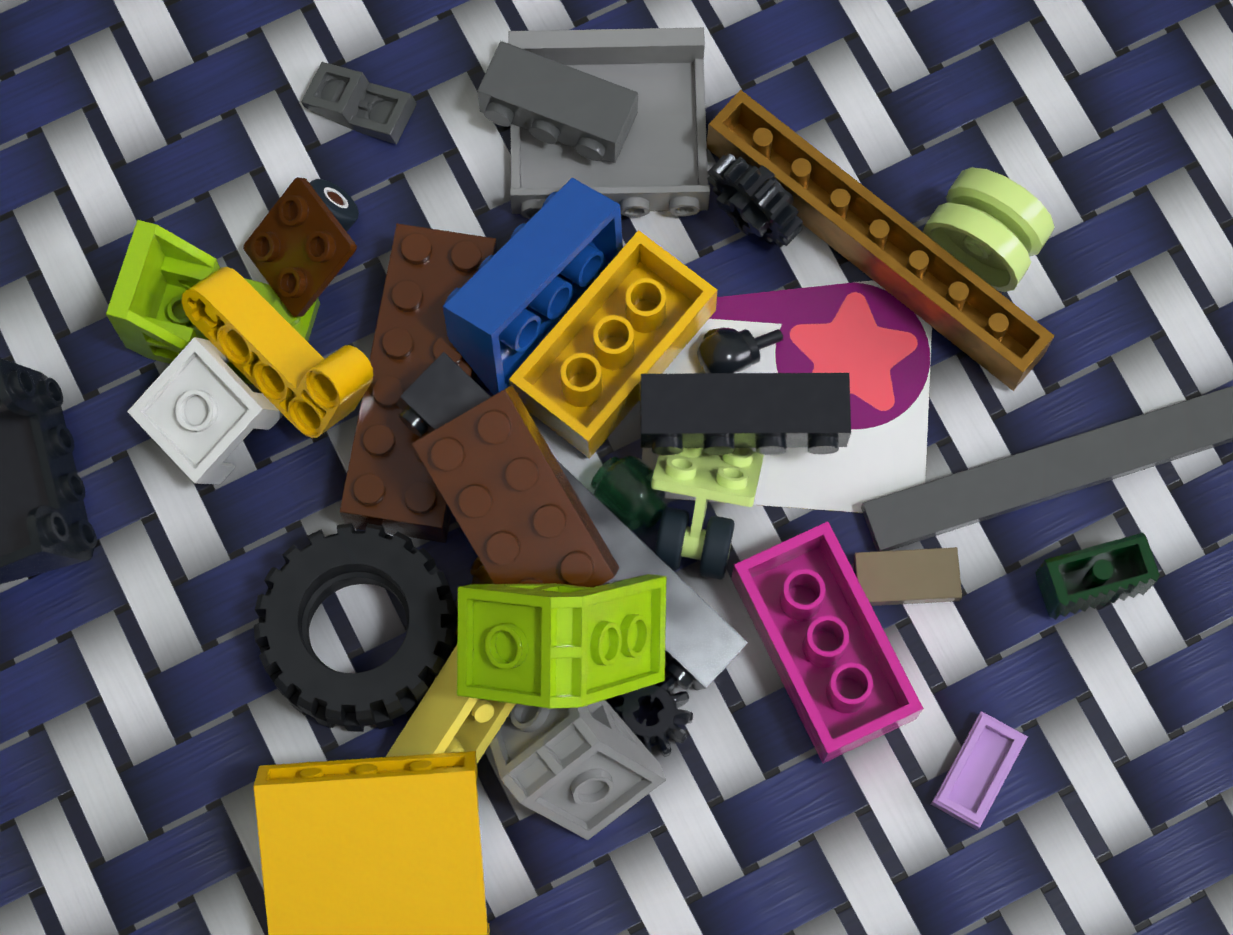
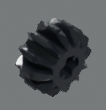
[610,676,693,757]

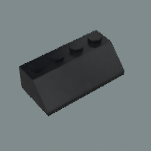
[640,373,851,455]

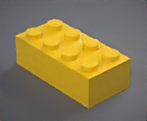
[509,230,718,459]

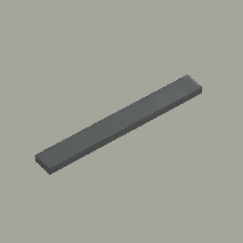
[861,386,1233,551]

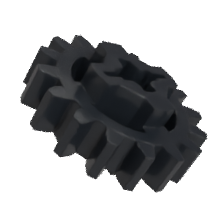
[707,153,804,248]

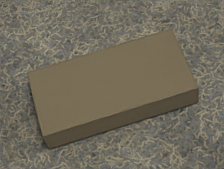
[853,547,962,606]

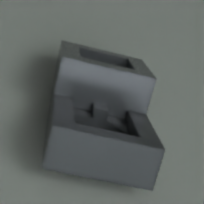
[301,62,417,145]

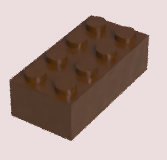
[412,385,619,587]

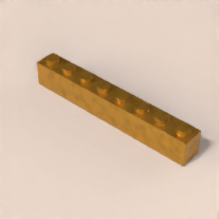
[707,89,1054,391]

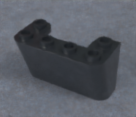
[0,358,97,585]

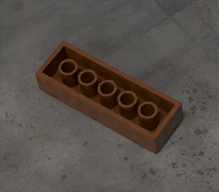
[340,223,498,543]

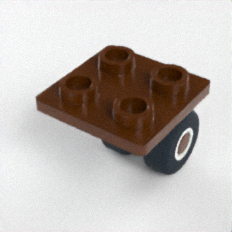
[243,177,359,317]

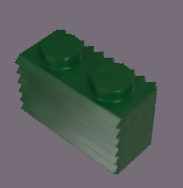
[1035,533,1160,620]

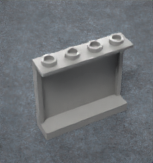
[508,27,710,219]

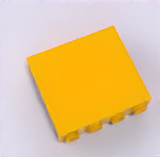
[253,751,490,935]

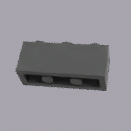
[477,41,638,163]

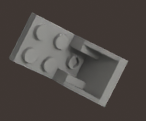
[490,700,666,840]

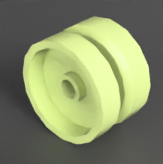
[923,167,1055,292]

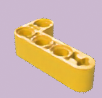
[181,267,374,438]

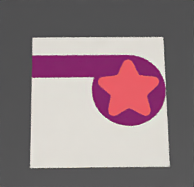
[639,280,932,513]

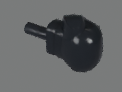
[697,327,783,373]

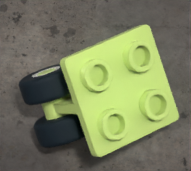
[651,448,764,580]

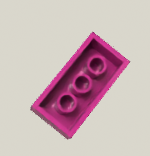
[731,522,924,763]

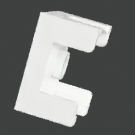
[127,337,283,484]

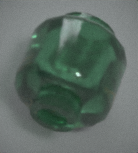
[590,455,668,531]

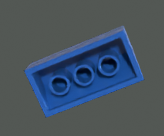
[443,178,623,395]

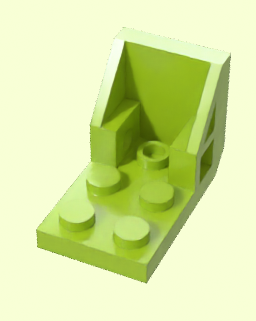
[106,220,320,385]
[457,574,666,709]

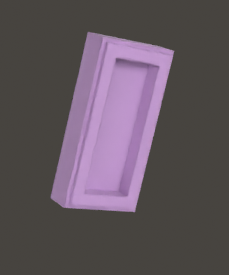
[931,711,1028,830]

